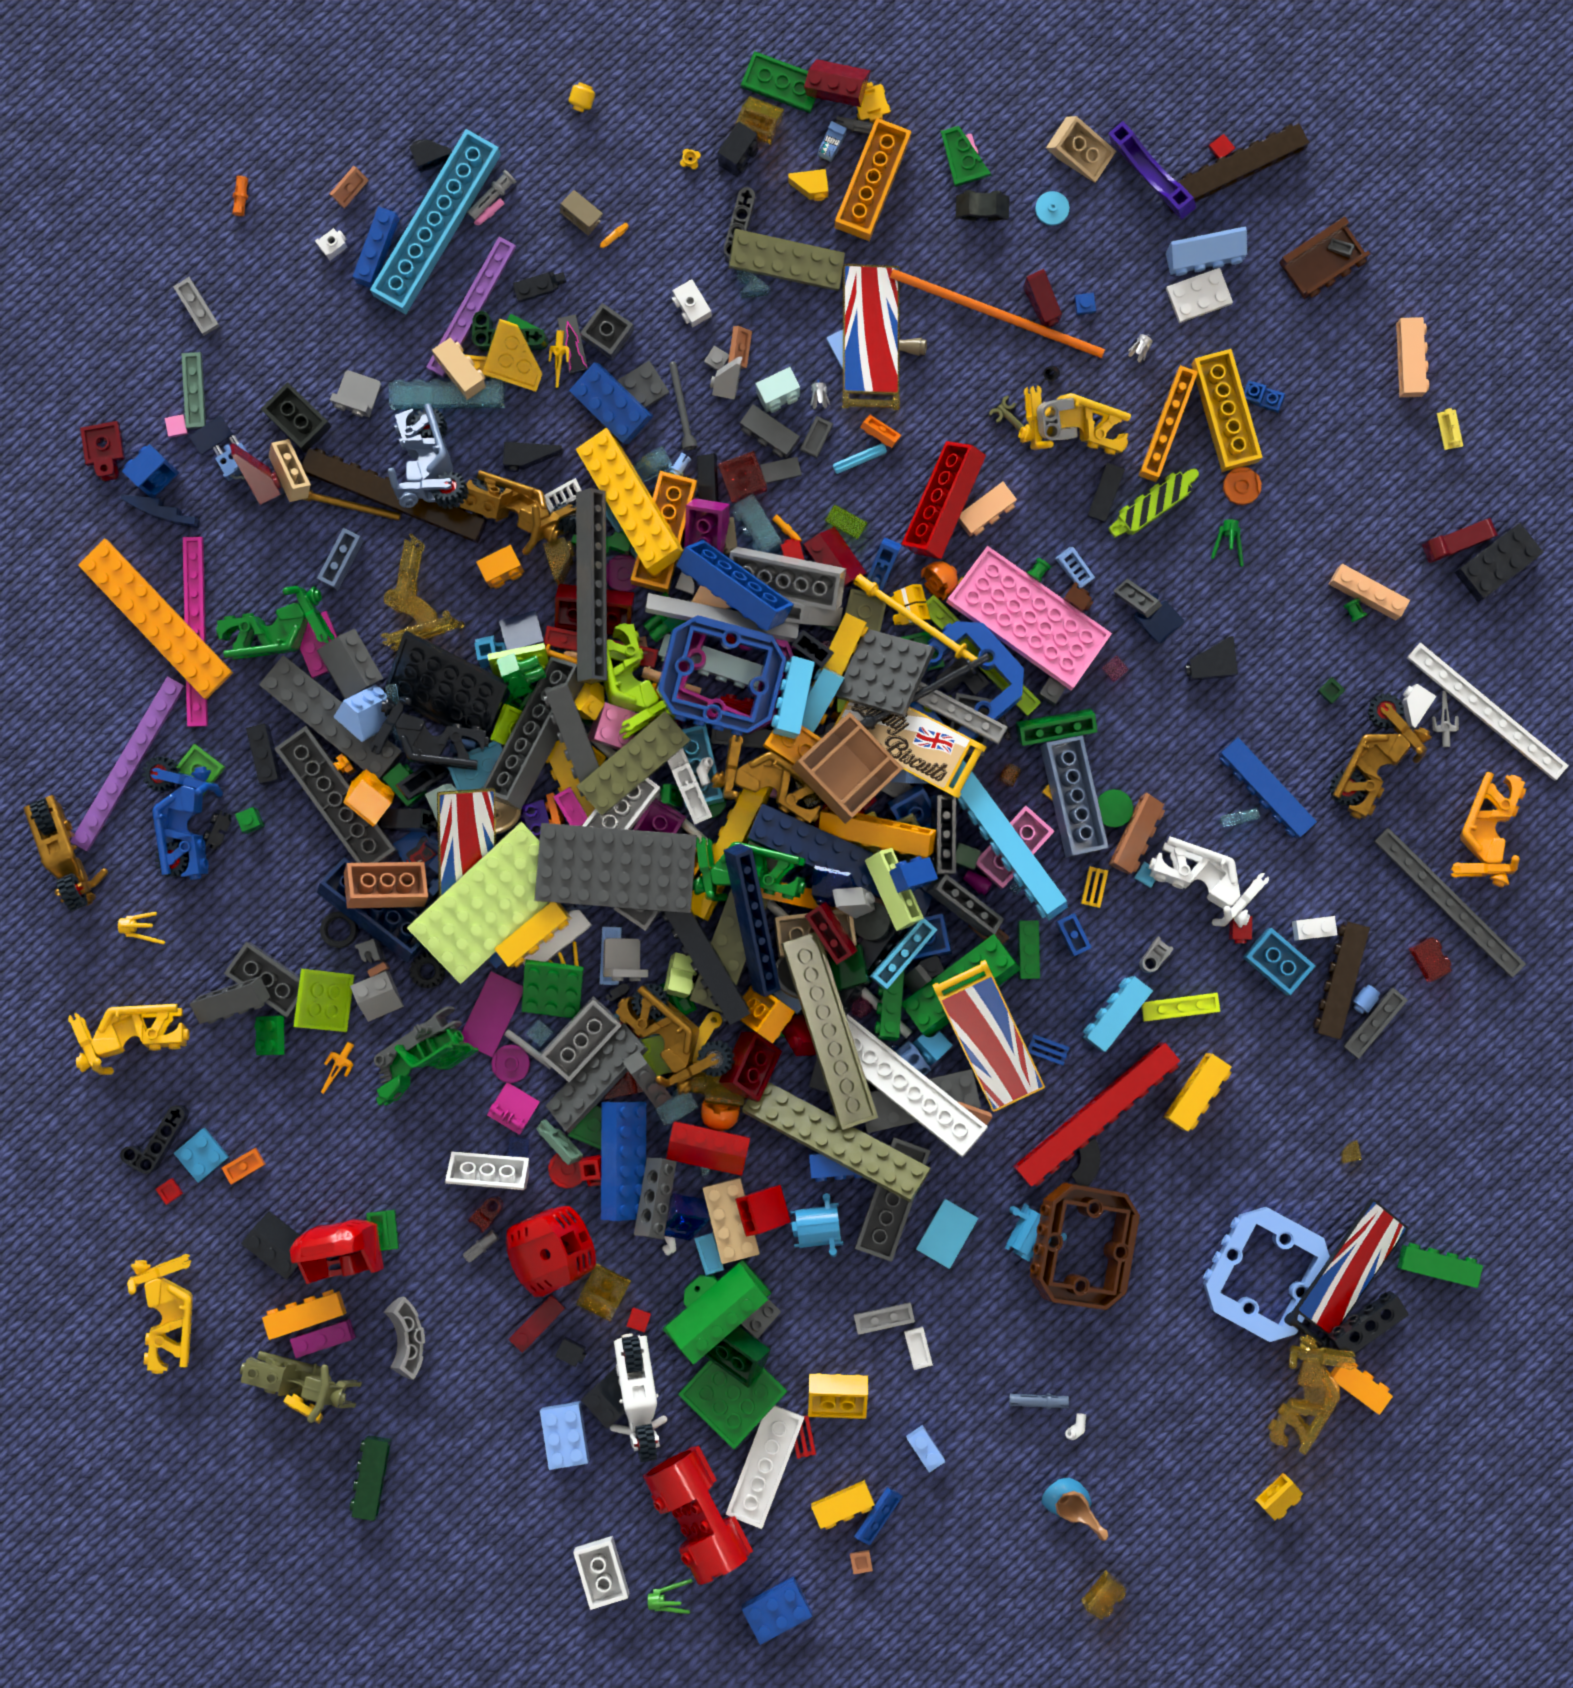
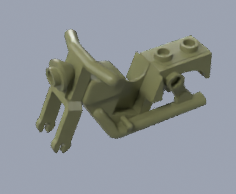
[240,1351,362,1423]

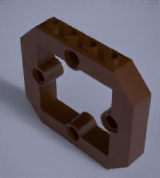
[1030,1182,1140,1310]

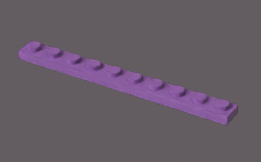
[70,676,186,852]

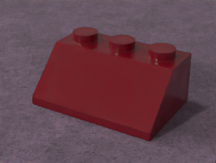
[804,59,871,107]
[803,527,867,589]
[718,1032,782,1102]

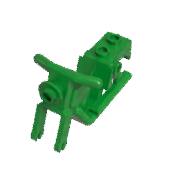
[216,586,335,660]
[693,837,806,901]

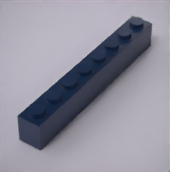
[724,843,781,997]

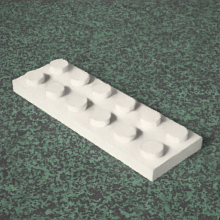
[725,1405,804,1529]

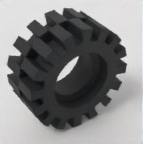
[409,954,446,988]

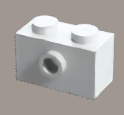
[672,279,712,328]

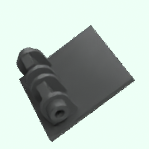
[741,1299,781,1339]

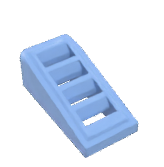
[1055,547,1095,589]

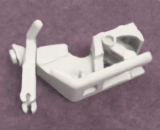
[1148,836,1269,928]

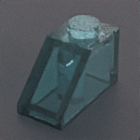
[633,446,672,483]

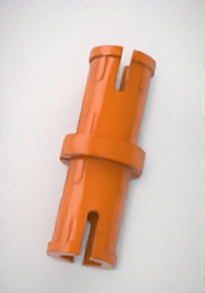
[232,176,249,216]

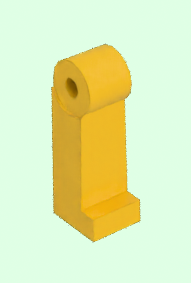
[692,1012,722,1064]

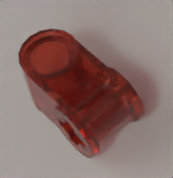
[468,1196,504,1233]

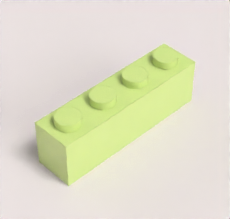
[865,848,924,931]

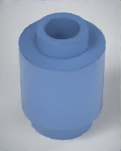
[1352,985,1380,1014]

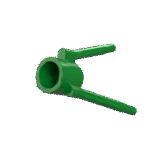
[1211,519,1244,567]

